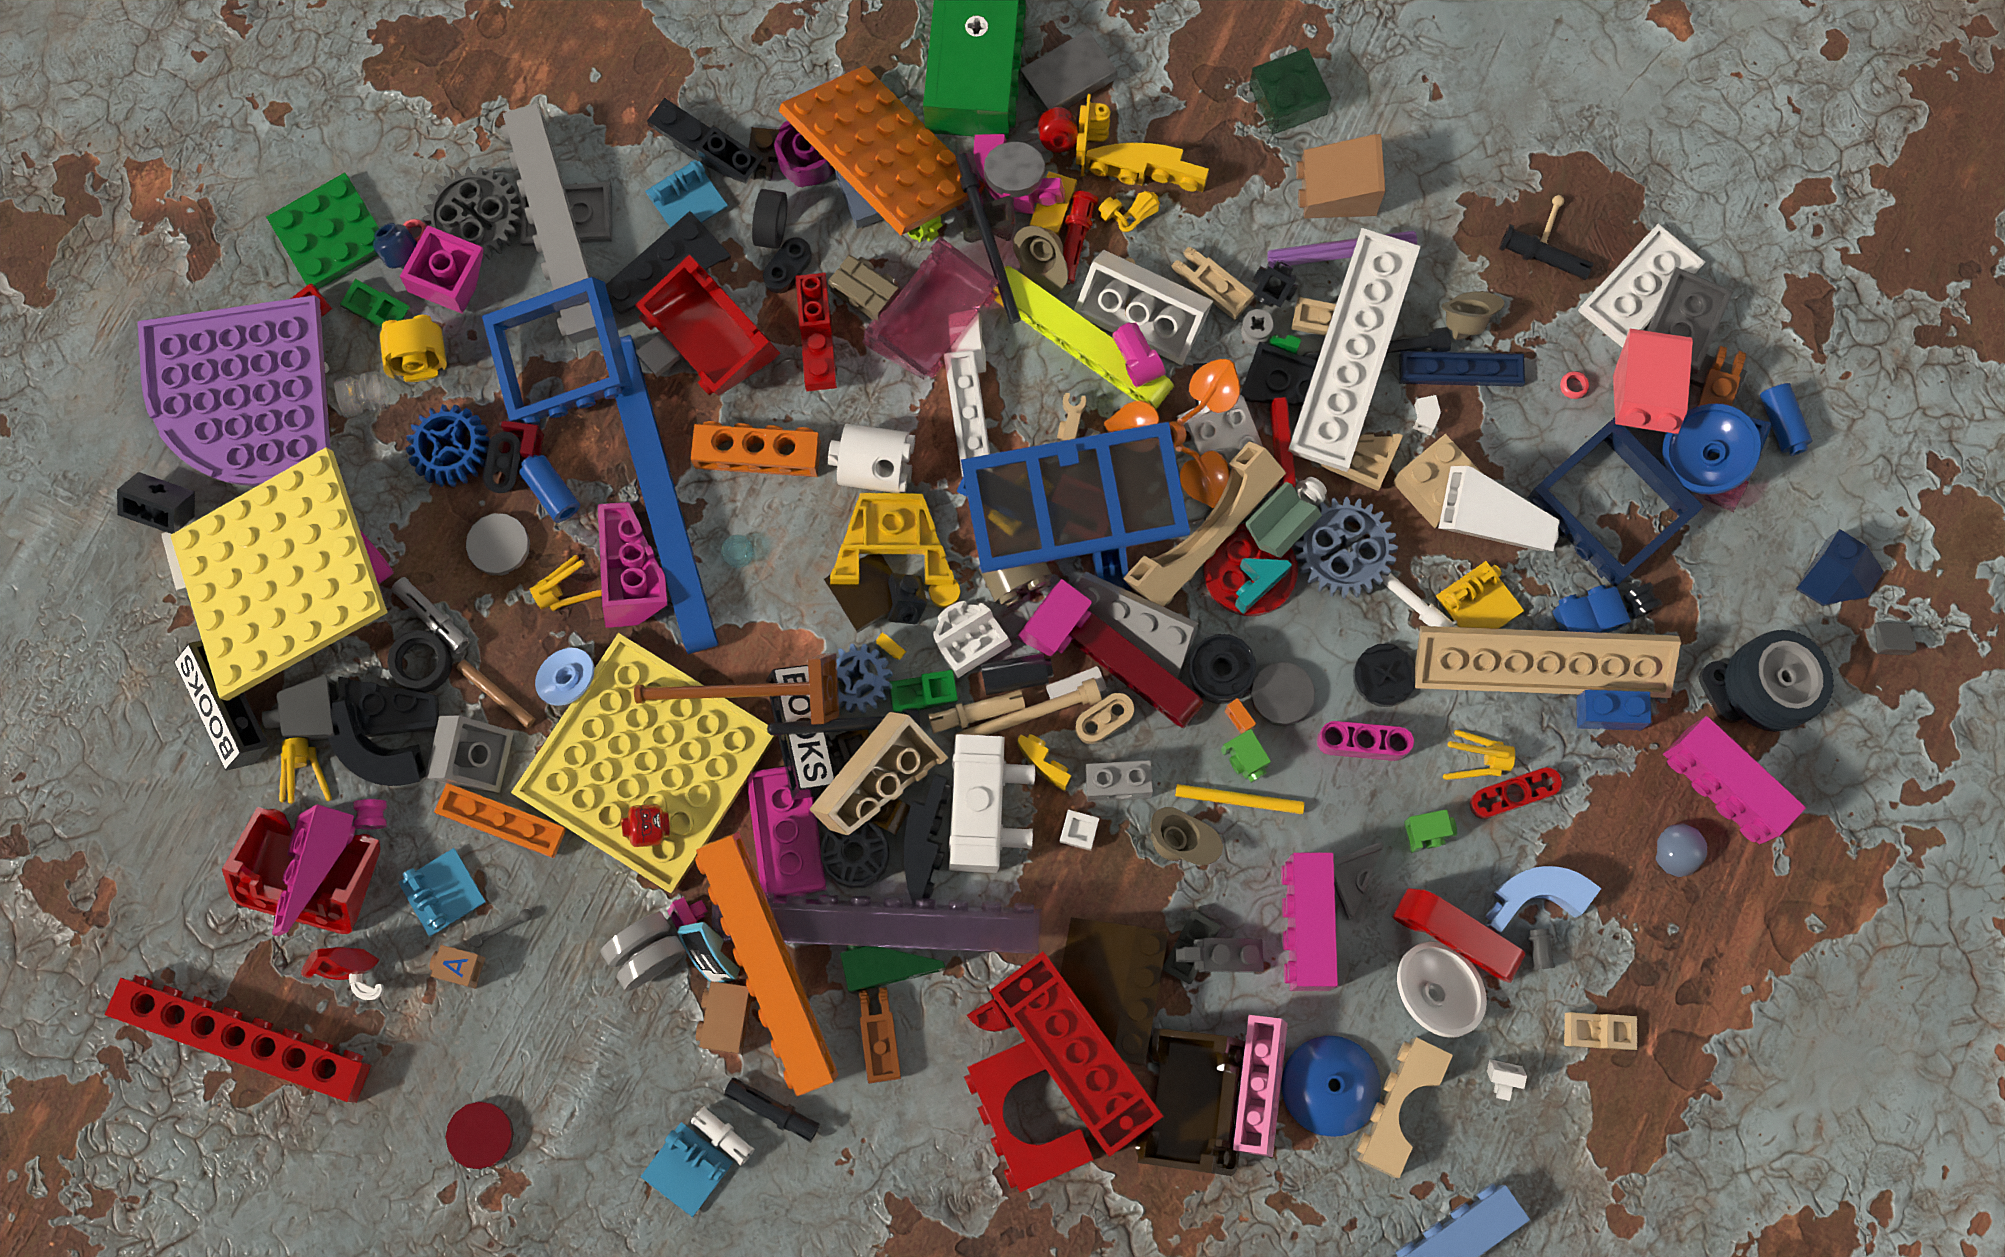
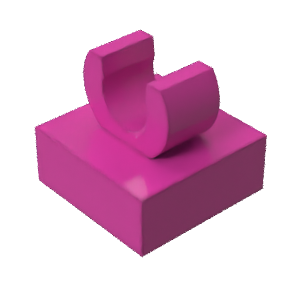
[667,897,708,931]

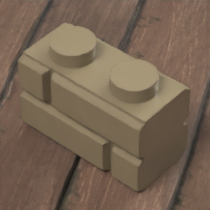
[828,255,901,324]

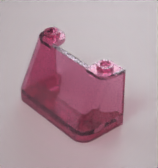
[863,236,999,380]

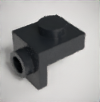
[888,573,928,625]

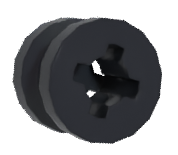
[1623,582,1663,619]

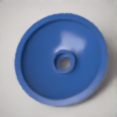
[1663,404,1761,494]
[1281,1036,1381,1137]

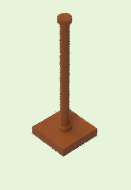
[634,653,840,724]

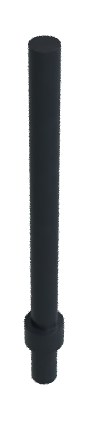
[956,153,1021,324]

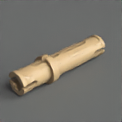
[928,689,1025,734]

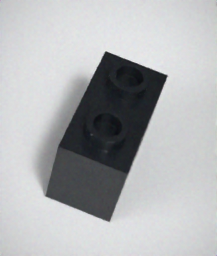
[117,472,195,534]

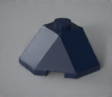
[1796,529,1884,606]

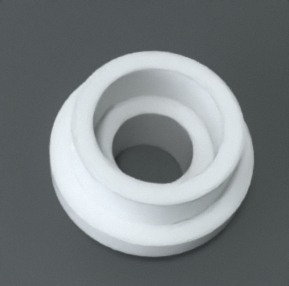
[1296,477,1327,506]

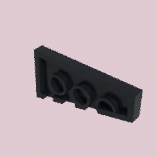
[606,211,731,315]
[1240,342,1318,406]

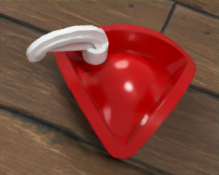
[301,947,384,1000]

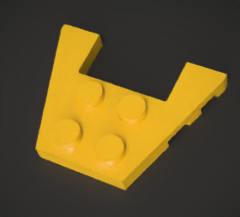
[830,493,954,585]

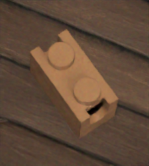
[696,981,752,1055]

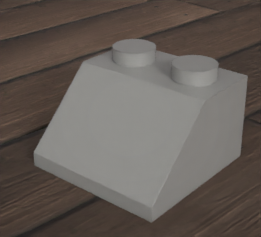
[425,715,514,793]

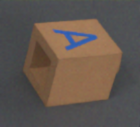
[430,945,486,989]

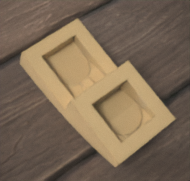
[1564,1012,1637,1050]

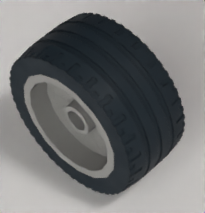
[1725,630,1834,732]

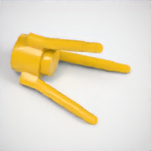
[529,555,602,611]
[1443,730,1515,780]
[279,737,332,804]

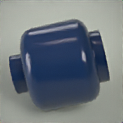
[373,223,418,269]

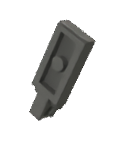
[1176,938,1264,973]

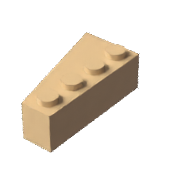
[810,712,948,835]

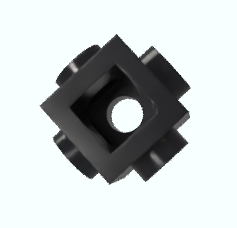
[1252,260,1298,308]

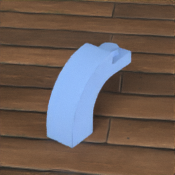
[1485,866,1601,934]

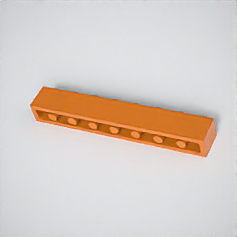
[695,831,839,1096]

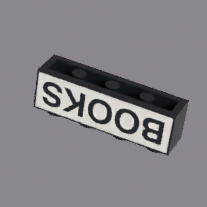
[174,640,269,771]
[766,665,838,800]

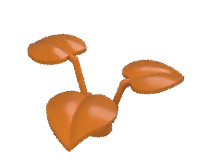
[1104,359,1240,508]

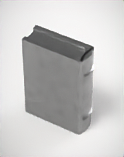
[1020,30,1118,112]

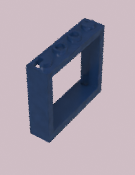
[1527,417,1704,587]

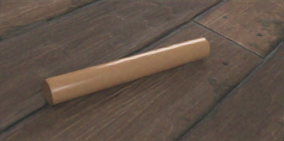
[456,659,535,728]

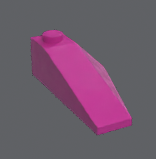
[598,502,667,628]
[272,804,355,936]

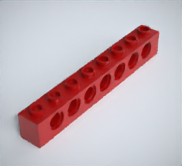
[104,975,372,1103]

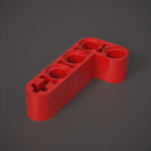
[1392,888,1526,983]

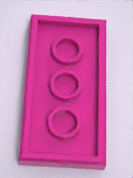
[747,767,827,900]

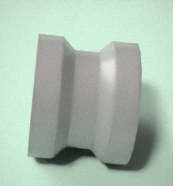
[1241,309,1274,347]

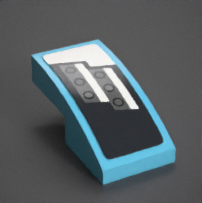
[678,922,740,983]

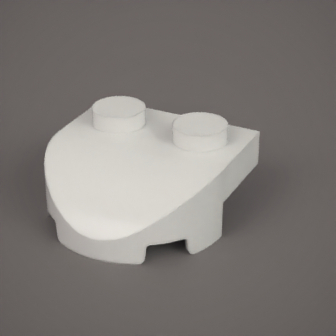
[933,601,1012,678]

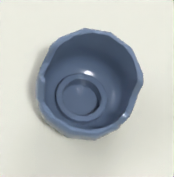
[1656,823,1707,877]

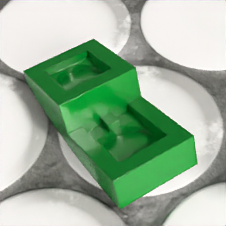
[340,278,410,328]
[889,670,958,713]

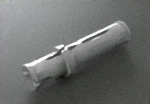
[391,577,471,654]

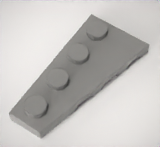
[1077,572,1199,679]

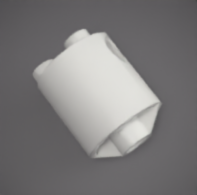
[828,423,915,494]

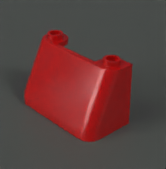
[635,254,781,396]
[222,807,381,934]

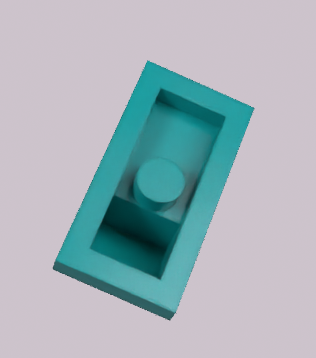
[1235,558,1292,614]

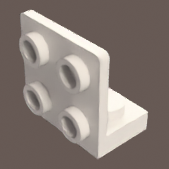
[1177,395,1263,469]

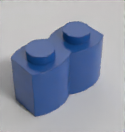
[1552,585,1631,633]

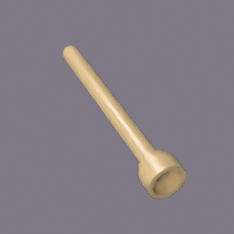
[954,678,1102,741]

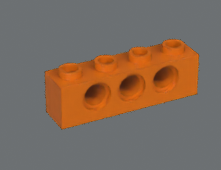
[691,421,821,477]

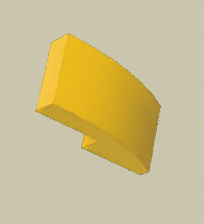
[1018,734,1071,791]

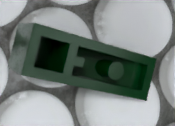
[840,941,946,994]

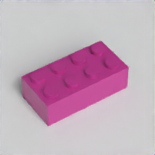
[1663,715,1806,845]
[1281,853,1338,991]

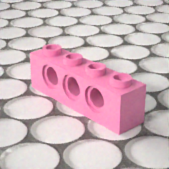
[1233,1015,1288,1157]

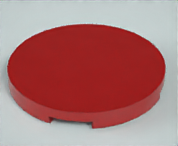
[1203,523,1298,616]

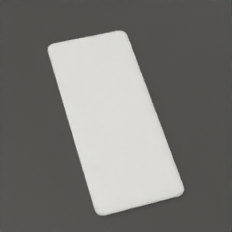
[1046,666,1107,699]

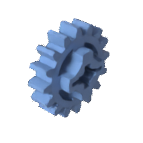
[837,644,893,714]

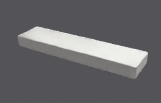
[944,349,993,477]

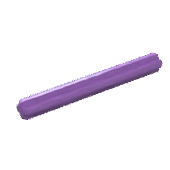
[1267,231,1417,266]

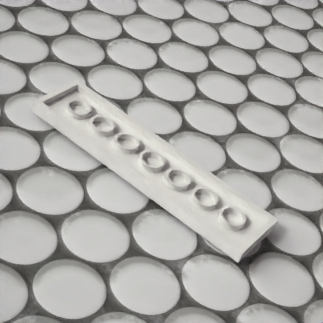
[1288,228,1420,472]

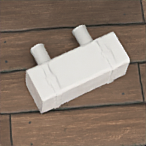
[948,734,1035,873]

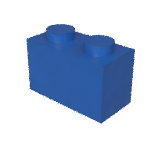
[1576,690,1651,731]

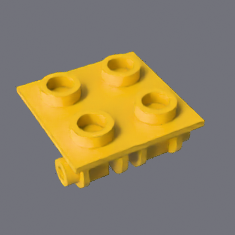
[1076,94,1110,176]
[1436,561,1524,629]

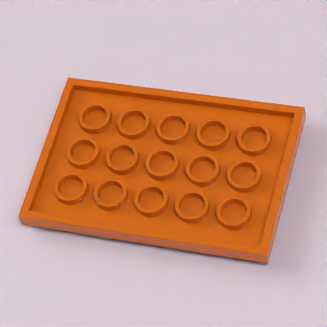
[778,65,985,236]

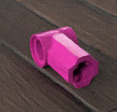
[1112,322,1166,388]

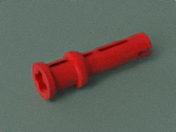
[1063,191,1099,285]

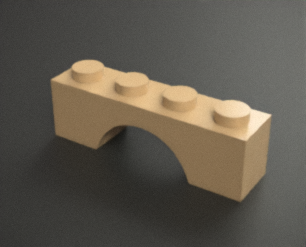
[1356,1037,1453,1178]

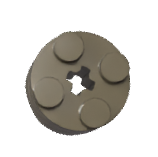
[979,541,1052,608]

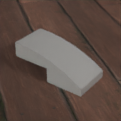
[635,333,686,378]

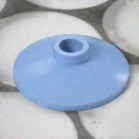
[535,648,594,706]

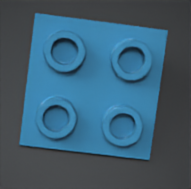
[645,160,728,228]
[398,848,486,937]
[640,1122,733,1217]

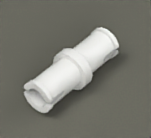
[691,1106,755,1166]

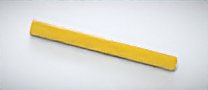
[1175,784,1304,814]

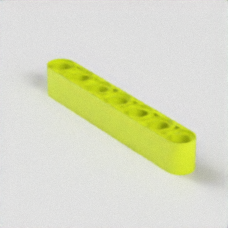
[987,266,1174,409]

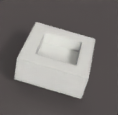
[1060,810,1099,851]

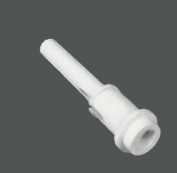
[1380,573,1458,627]

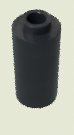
[980,653,1054,696]

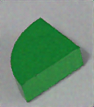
[1268,334,1302,354]

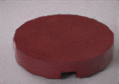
[445,1102,514,1169]

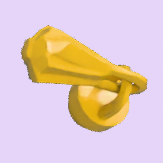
[1098,191,1160,233]

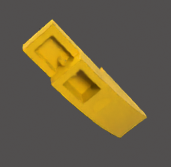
[1085,143,1209,192]

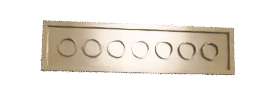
[1415,626,1681,698]

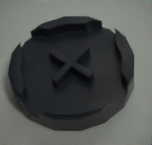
[1353,644,1415,707]

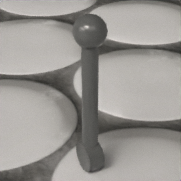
[469,909,532,948]

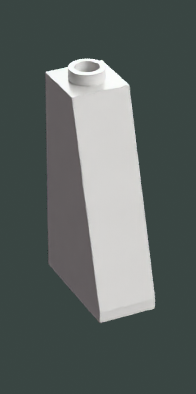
[1439,466,1559,551]

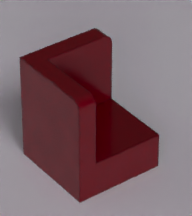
[501,421,544,462]

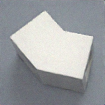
[1413,395,1441,436]

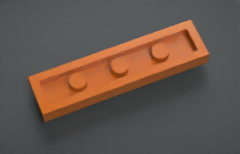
[434,783,567,859]

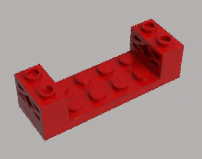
[990,951,1163,1157]

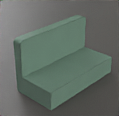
[1246,482,1322,558]

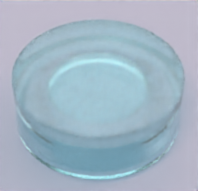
[721,535,754,568]

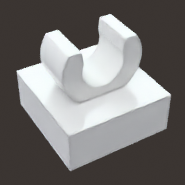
[1487,1059,1527,1101]

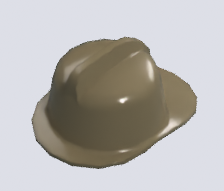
[1013,225,1068,295]
[1442,291,1504,340]
[1150,807,1223,865]

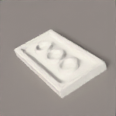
[1578,223,1705,348]

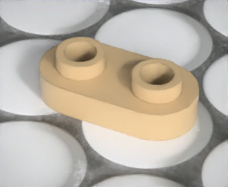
[1076,693,1134,744]

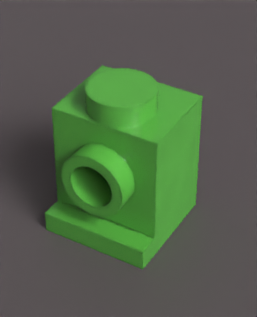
[1221,729,1271,783]
[1404,809,1457,853]

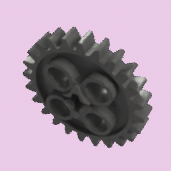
[423,167,523,260]

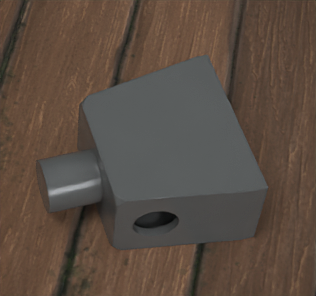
[262,675,339,741]

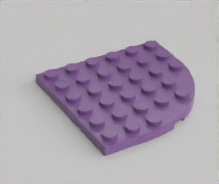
[138,295,331,486]

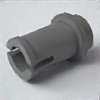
[1527,928,1555,970]

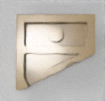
[1321,434,1403,491]

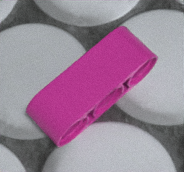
[1317,721,1414,761]

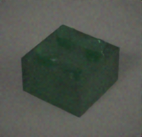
[1249,47,1332,135]

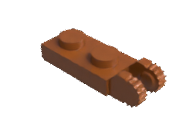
[1697,346,1746,406]
[859,987,901,1084]

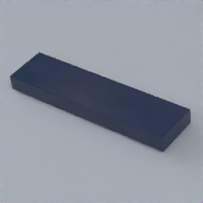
[1399,351,1525,387]

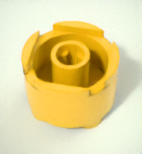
[379,314,447,382]

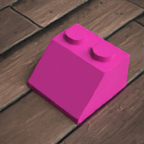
[400,225,484,314]
[1016,579,1092,656]

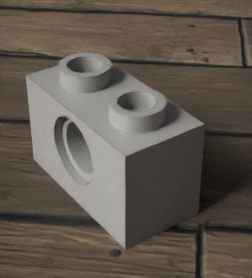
[1085,760,1153,802]

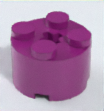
[774,121,835,188]

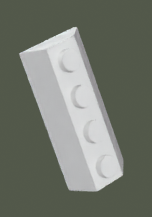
[1074,250,1213,365]

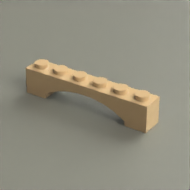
[1123,441,1286,607]

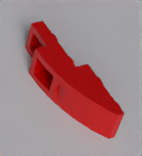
[796,273,837,392]

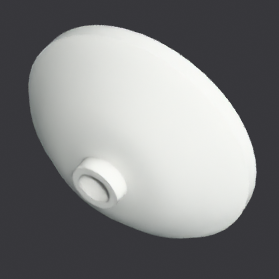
[1397,942,1487,1038]

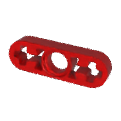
[1469,767,1562,819]

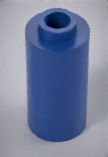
[1760,383,1813,456]
[519,455,580,523]

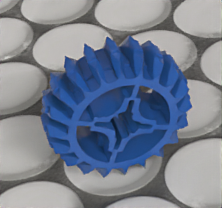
[406,404,490,487]

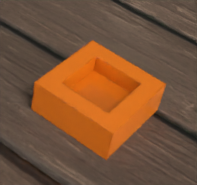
[1225,698,1256,734]

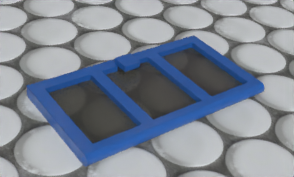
[961,422,1190,573]

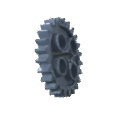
[1294,497,1398,599]

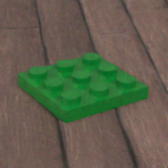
[266,172,379,289]

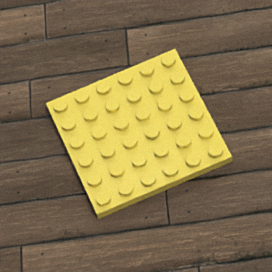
[170,447,388,701]
[511,633,777,895]

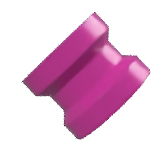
[353,799,387,830]

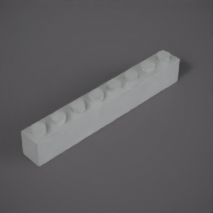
[501,103,599,344]

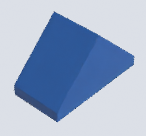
[1092,547,1131,592]

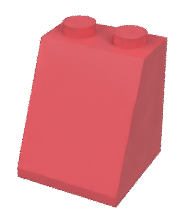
[1613,329,1693,434]

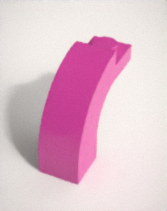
[974,134,1065,214]

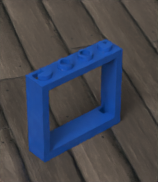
[482,277,633,425]

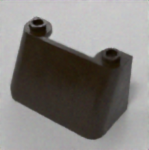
[1136,1028,1246,1176]

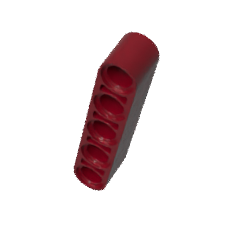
[1068,610,1204,729]

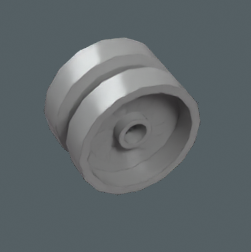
[600,912,686,991]

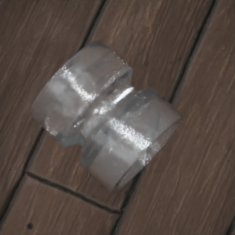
[334,370,390,418]

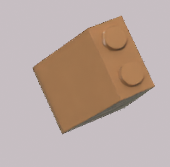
[1296,134,1385,218]

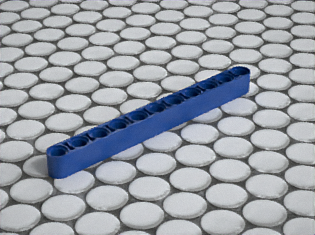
[616,334,719,655]

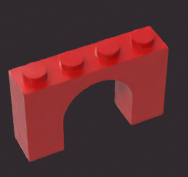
[964,1041,1094,1193]

